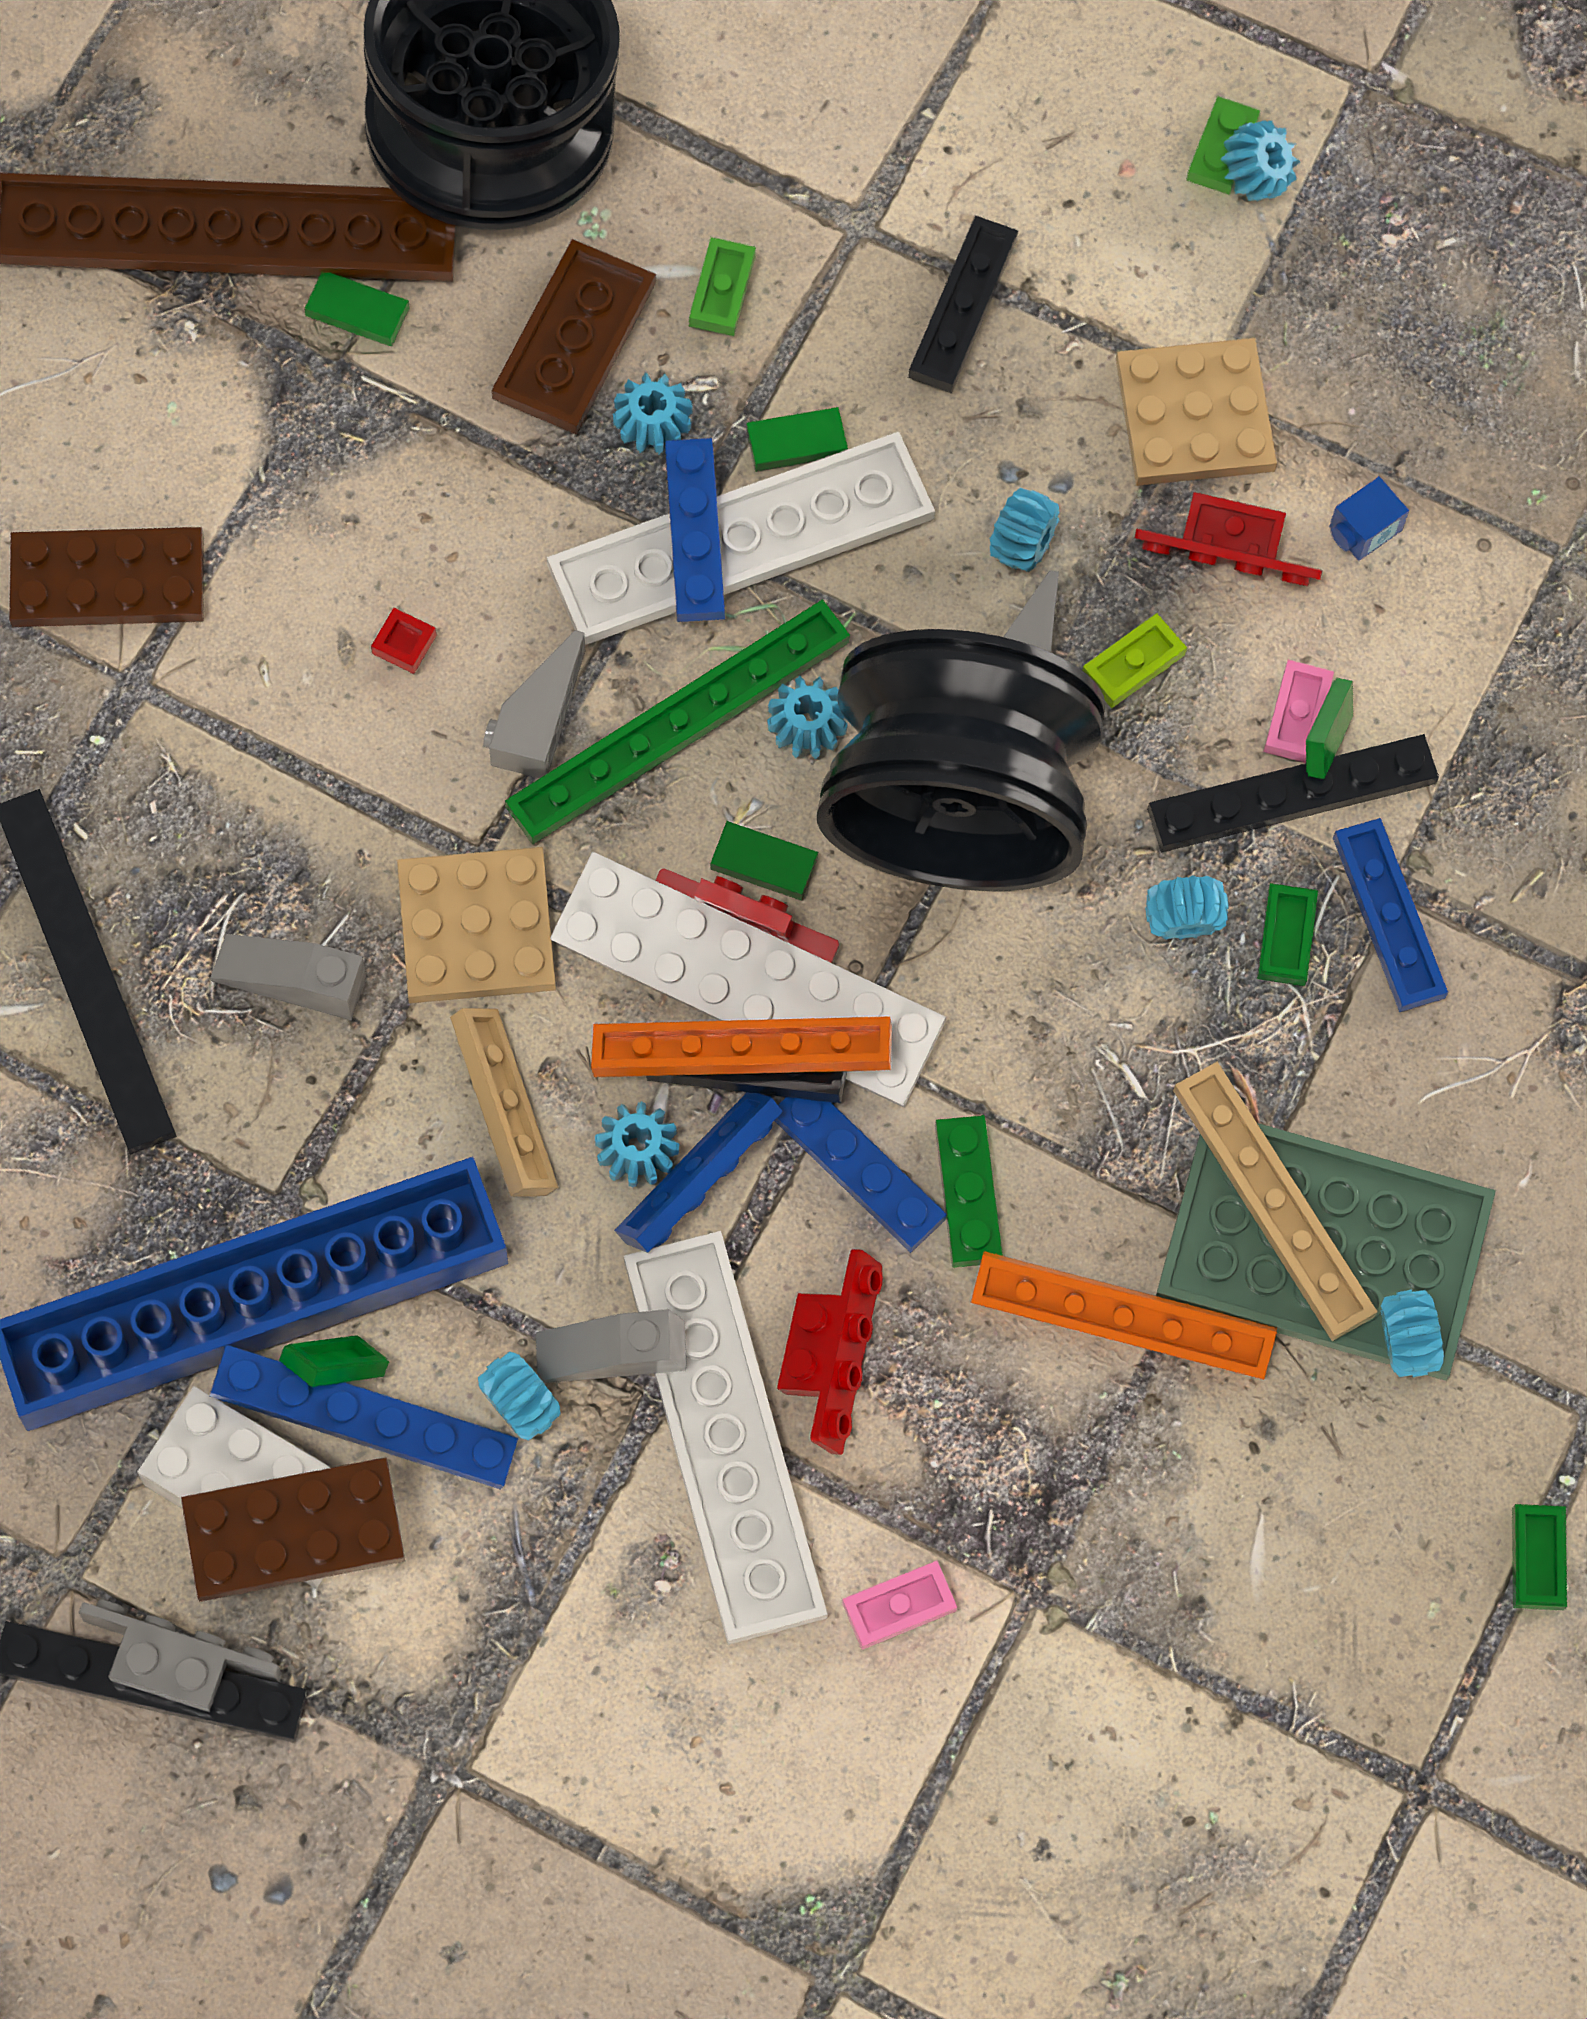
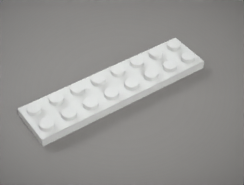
[547,431,935,645]
[550,851,946,1107]
[624,1231,828,1645]

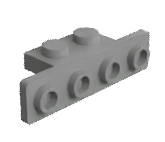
[79,1600,282,1712]

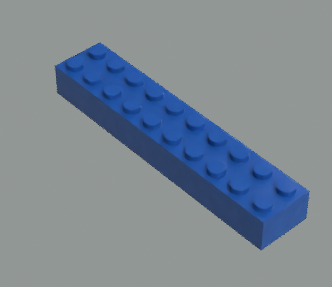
[0,1157,509,1432]

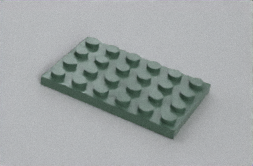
[1156,1123,1496,1381]

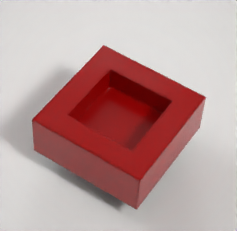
[371,608,437,674]

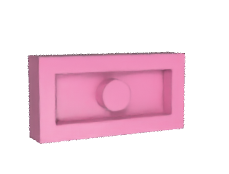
[1263,660,1334,763]
[842,1561,957,1650]

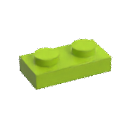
[1082,613,1187,709]

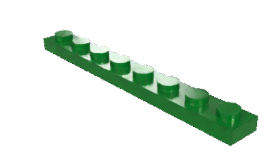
[505,599,850,845]

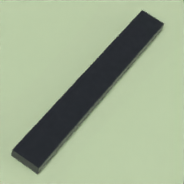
[0,789,177,1155]

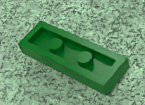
[935,1115,1003,1268]

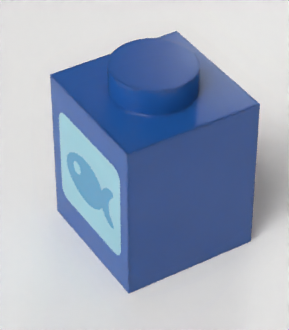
[1329,476,1409,561]

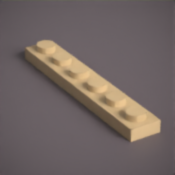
[1173,1061,1377,1341]

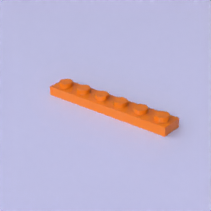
[591,1016,892,1077]
[971,1251,1277,1380]

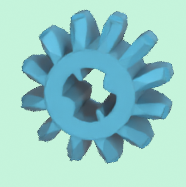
[1220,120,1300,201]
[613,372,692,455]
[989,488,1060,572]
[767,675,848,760]
[1145,875,1229,940]
[595,1101,679,1188]
[1381,1290,1444,1378]
[478,1352,561,1440]

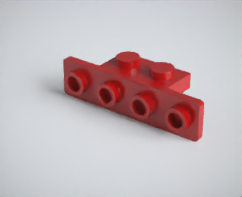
[1134,492,1323,586]
[655,868,839,963]
[777,1249,883,1455]

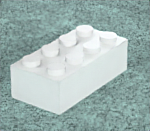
[137,1386,331,1589]

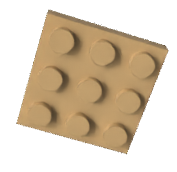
[1116,338,1277,486]
[397,847,556,1004]

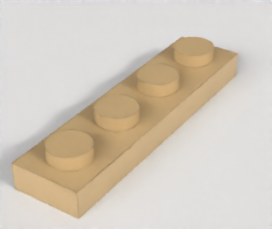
[450,1008,559,1197]

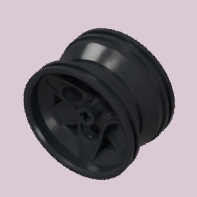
[816,629,1106,891]

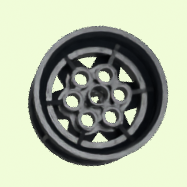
[364,0,620,230]

